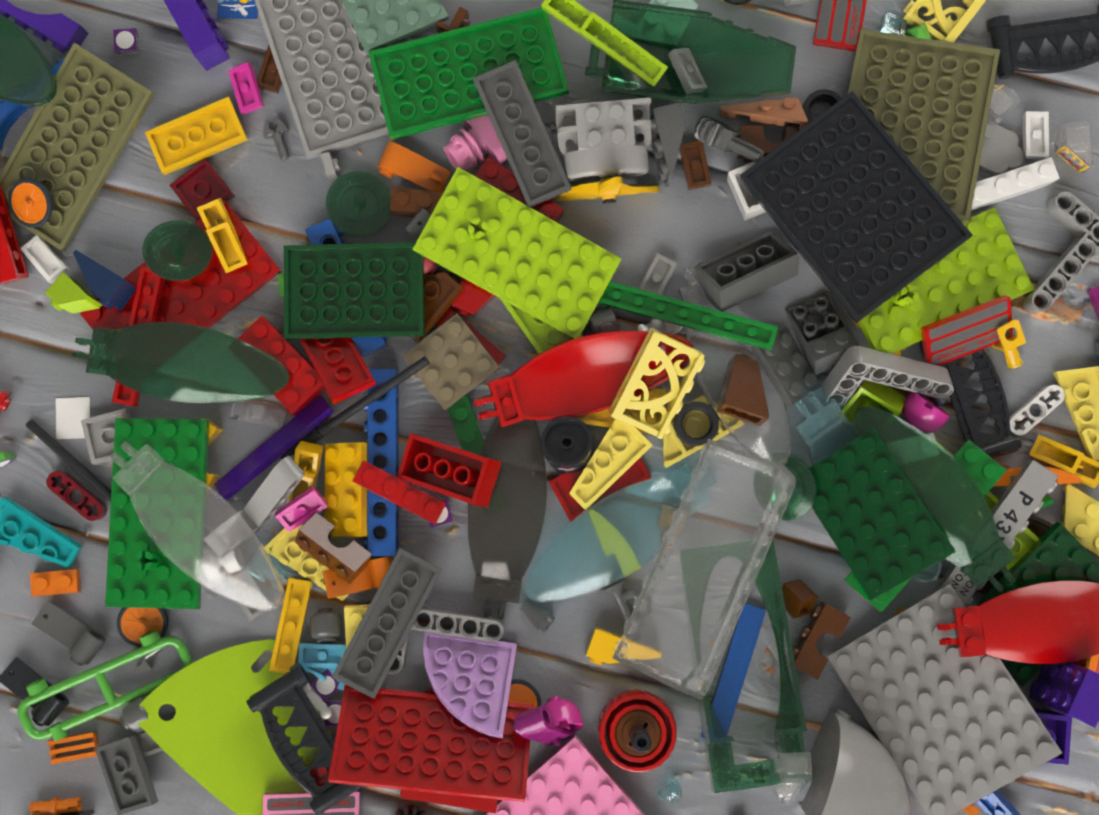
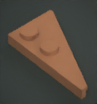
[719,97,808,129]

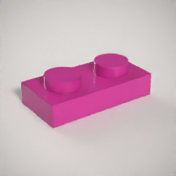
[228,62,264,115]
[274,486,328,532]

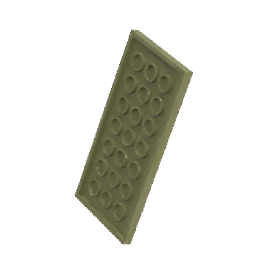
[0,43,156,251]

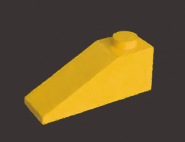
[585,626,662,665]

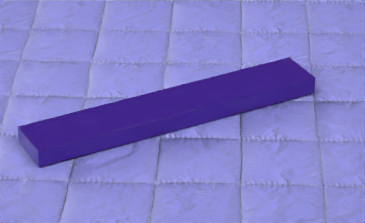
[214,396,333,501]

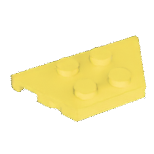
[662,395,744,468]
[1061,484,1099,557]

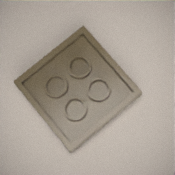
[402,313,500,411]

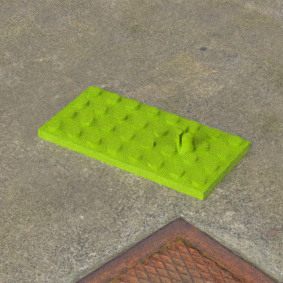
[413,167,621,339]
[858,207,1034,354]

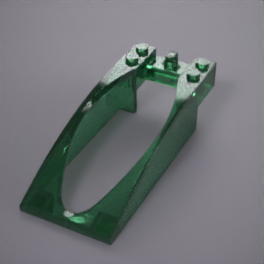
[679,538,811,793]

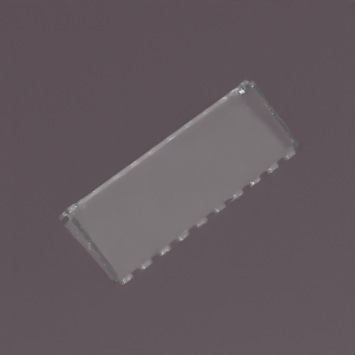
[612,439,796,699]

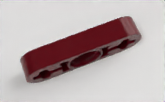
[46,471,107,521]

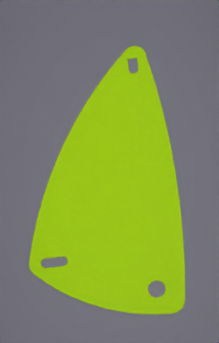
[137,639,335,815]

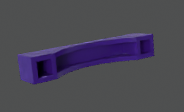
[0,0,89,54]

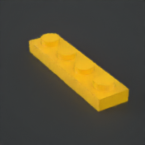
[269,577,313,674]

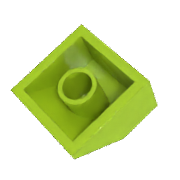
[836,380,906,436]

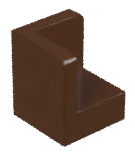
[776,579,818,619]

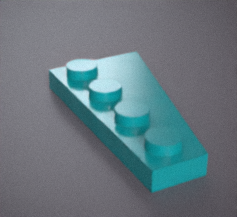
[0,497,83,567]

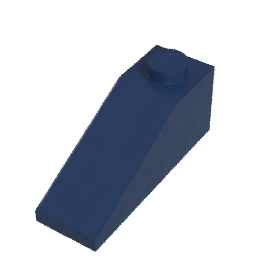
[73,250,136,311]

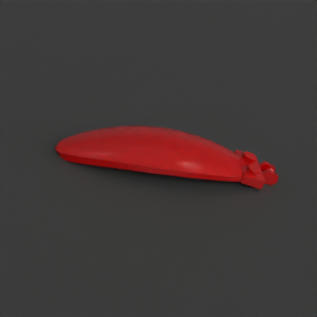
[474,330,694,428]
[937,581,1099,664]

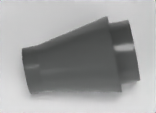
[520,599,555,632]

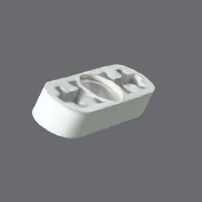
[1009,385,1065,436]

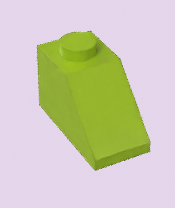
[45,272,102,314]

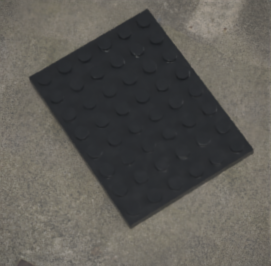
[739,91,973,324]

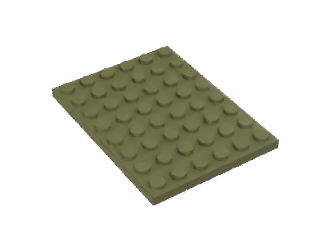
[847,29,1000,224]

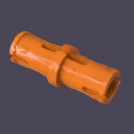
[29,797,82,815]

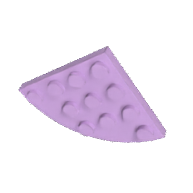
[423,632,517,738]

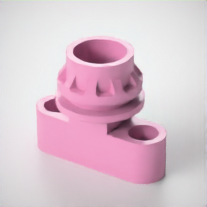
[443,115,507,170]

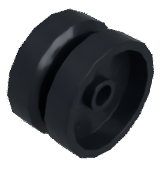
[541,416,594,473]

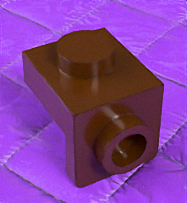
[435,7,471,34]

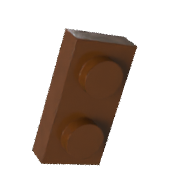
[679,140,711,190]

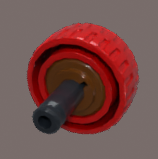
[598,689,677,773]

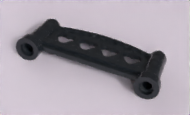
[986,5,1099,79]
[919,340,1022,459]
[246,662,368,815]

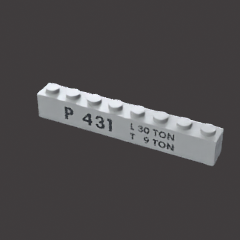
[931,459,1059,607]

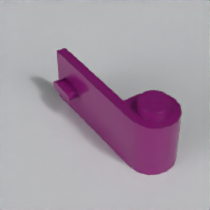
[513,705,575,747]

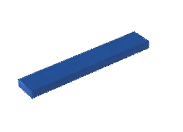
[701,602,766,745]

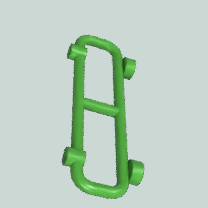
[17,629,192,741]

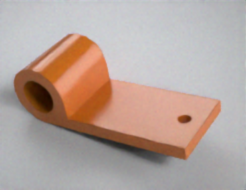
[377,141,451,192]
[323,556,394,599]

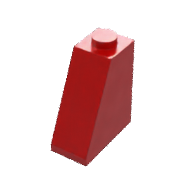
[452,278,496,318]

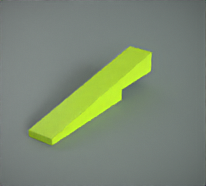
[541,0,668,87]

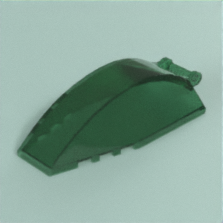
[585,0,796,104]

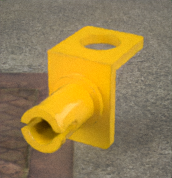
[991,319,1026,369]

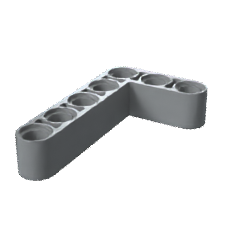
[1023,191,1099,314]
[822,346,954,408]
[205,456,305,558]
[388,607,504,675]

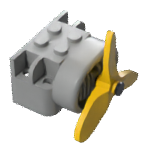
[553,98,660,204]

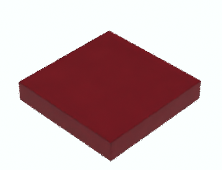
[170,158,235,221]

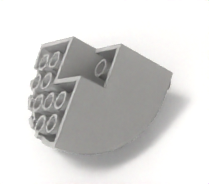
[801,709,911,815]

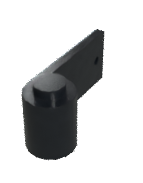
[0,657,69,726]

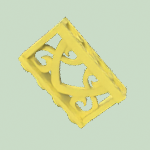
[902,0,986,43]
[608,328,705,439]

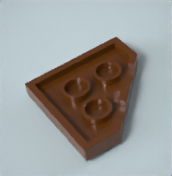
[414,272,465,341]

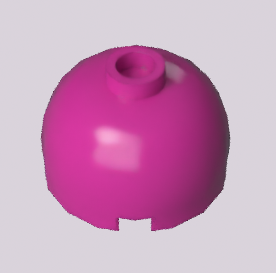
[902,392,950,432]
[544,696,583,733]

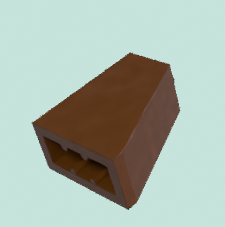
[717,354,769,426]

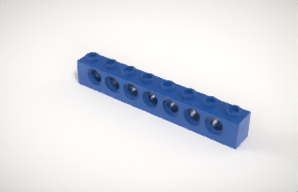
[364,369,399,556]

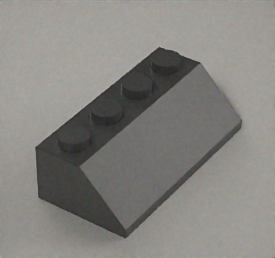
[694,230,798,312]

